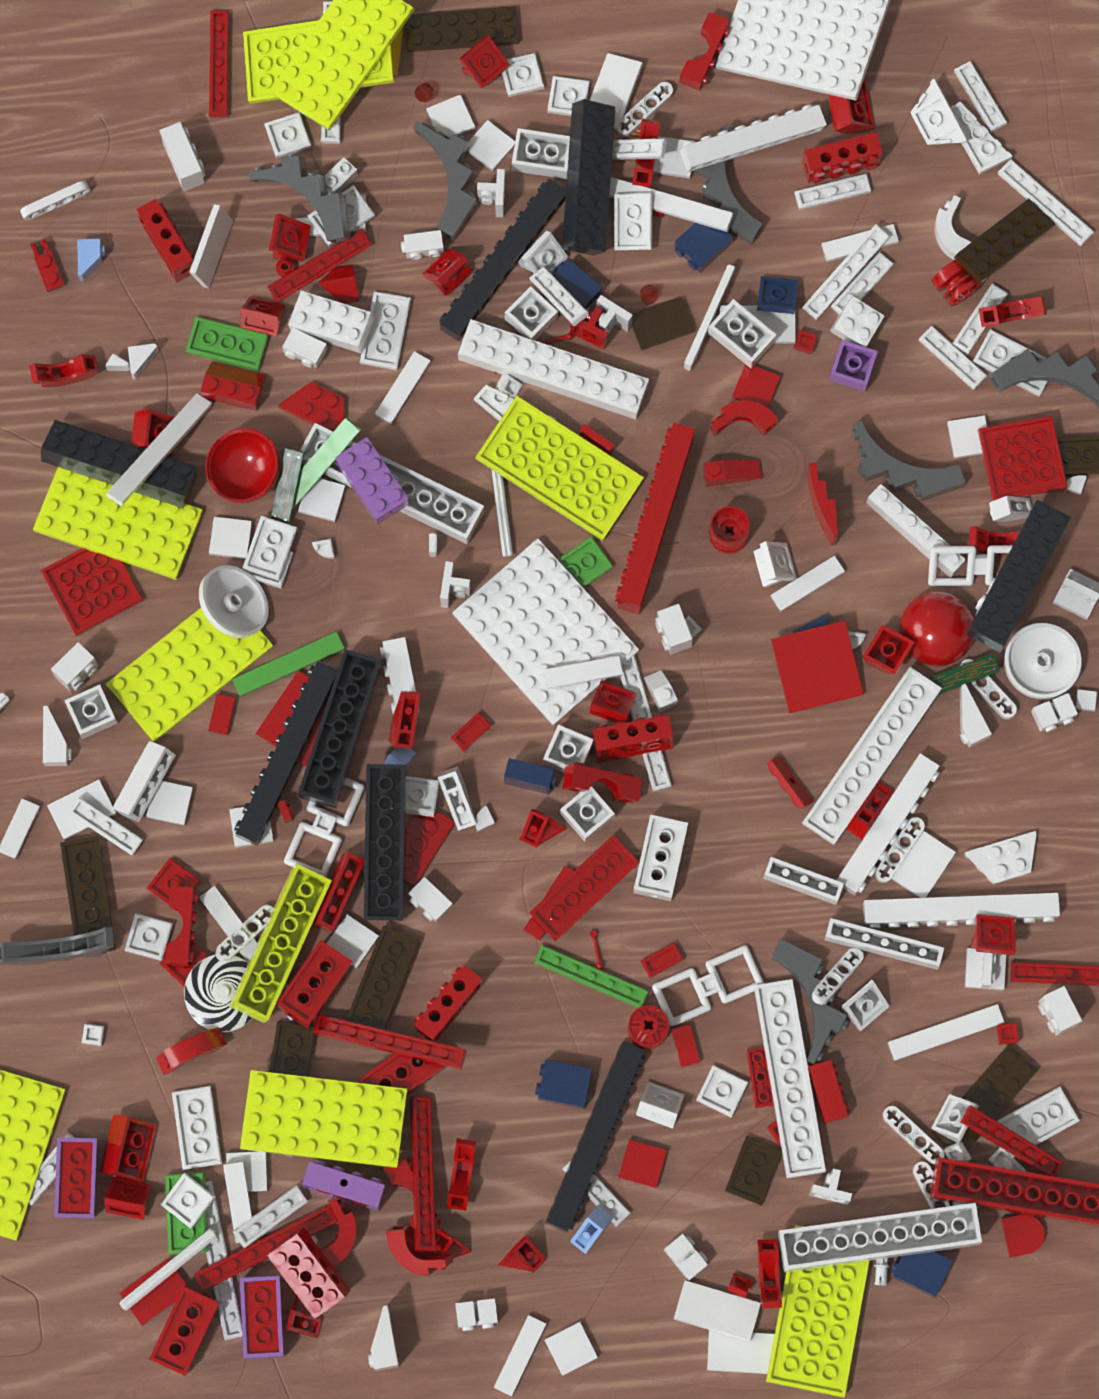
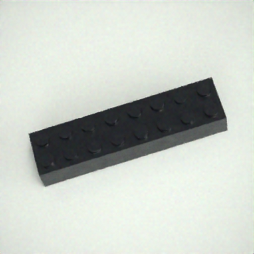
[562,99,615,256]
[41,420,198,509]
[966,500,1071,652]
[298,649,383,809]
[364,764,407,921]

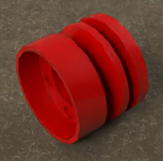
[931,259,982,307]
[709,506,750,554]
[627,1005,669,1050]

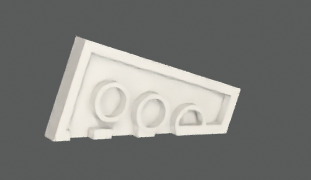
[951,102,1012,175]
[474,385,556,421]

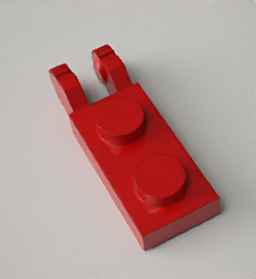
[30,238,65,292]

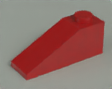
[703,460,762,487]
[388,691,421,749]
[846,781,895,840]

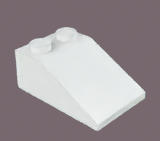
[368,1306,399,1371]

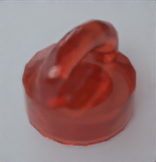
[415,83,435,103]
[640,285,658,304]

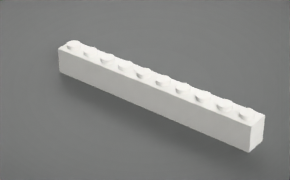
[863,893,1060,929]

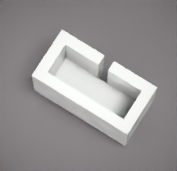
[283,328,327,368]
[1031,693,1078,733]
[408,877,453,923]
[664,1234,708,1281]
[455,1298,498,1331]

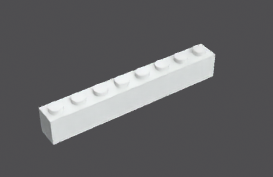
[680,104,827,172]
[836,754,940,896]

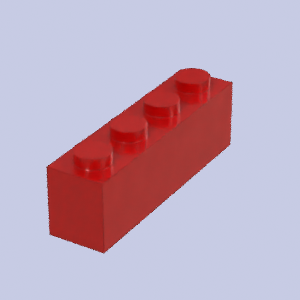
[312,852,365,932]

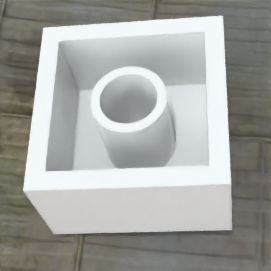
[505,286,558,341]
[830,296,884,347]
[655,604,692,655]
[51,642,98,693]
[64,685,118,739]
[543,725,594,772]
[560,787,615,842]
[1038,986,1082,1036]

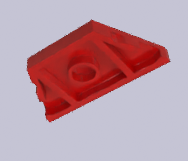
[278,382,345,432]

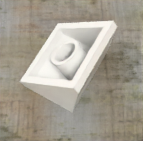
[841,980,890,1031]
[931,1094,979,1143]

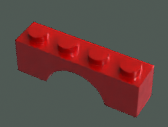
[679,12,731,91]
[563,762,642,803]
[164,886,198,967]
[383,1157,441,1231]

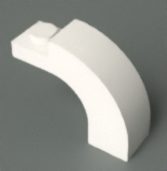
[934,195,971,260]

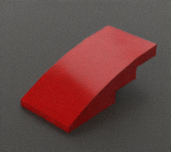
[807,463,838,545]

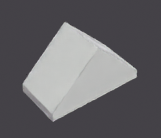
[128,344,159,380]

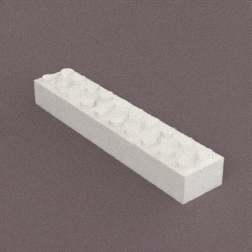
[458,319,649,420]
[300,423,484,544]
[778,1203,982,1273]

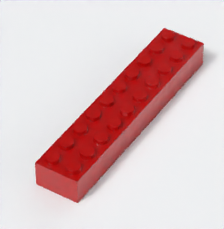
[615,422,695,615]
[930,1157,1099,1227]

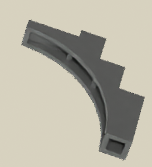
[413,121,477,241]
[693,123,762,245]
[248,153,351,243]
[988,349,1099,409]
[851,421,966,502]
[0,927,115,965]
[771,939,848,1065]

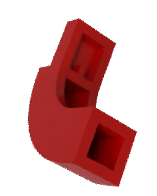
[632,119,660,187]
[979,296,1047,327]
[29,354,99,387]
[710,400,779,436]
[969,526,1020,555]
[156,1027,227,1075]
[447,1138,476,1211]
[320,1197,356,1267]
[386,1225,453,1276]
[757,1239,782,1309]

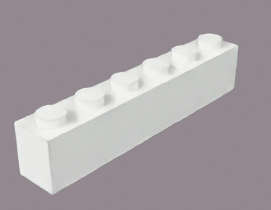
[866,484,966,578]
[824,918,944,970]

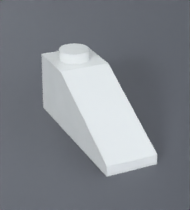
[960,684,992,748]
[43,706,72,766]
[438,766,477,831]

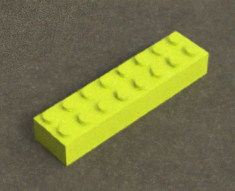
[229,864,332,1023]

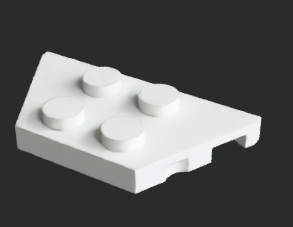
[910,79,968,145]
[964,831,1036,885]

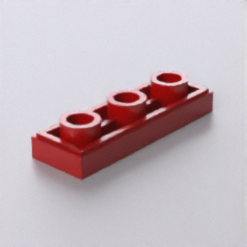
[766,756,813,810]
[746,1047,774,1109]

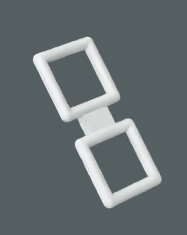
[928,545,1012,586]
[284,778,365,878]
[652,945,764,1027]

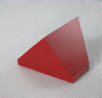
[318,265,359,304]
[519,809,567,848]
[425,1227,471,1259]
[498,1235,547,1273]
[286,1295,322,1338]

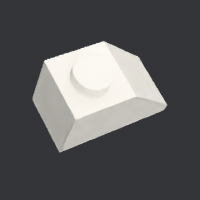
[989,496,1032,522]
[644,670,678,713]

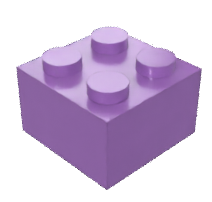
[829,340,878,392]

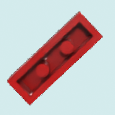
[808,1060,850,1125]

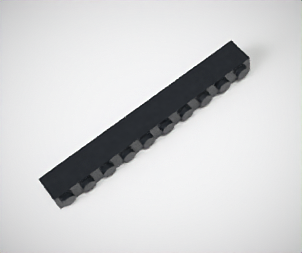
[439,178,566,342]
[234,661,338,846]
[545,1041,646,1233]

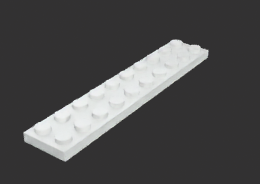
[802,667,942,845]
[754,979,826,1179]

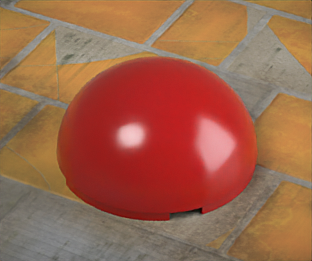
[206,428,280,503]
[899,591,974,667]

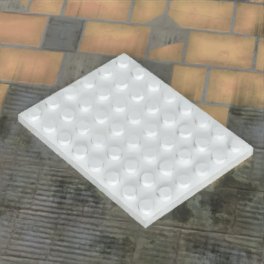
[715,0,890,100]
[452,539,639,726]

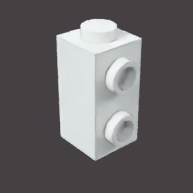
[324,157,358,193]
[401,230,444,260]

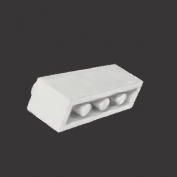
[380,637,420,715]
[113,741,176,822]
[763,857,844,905]

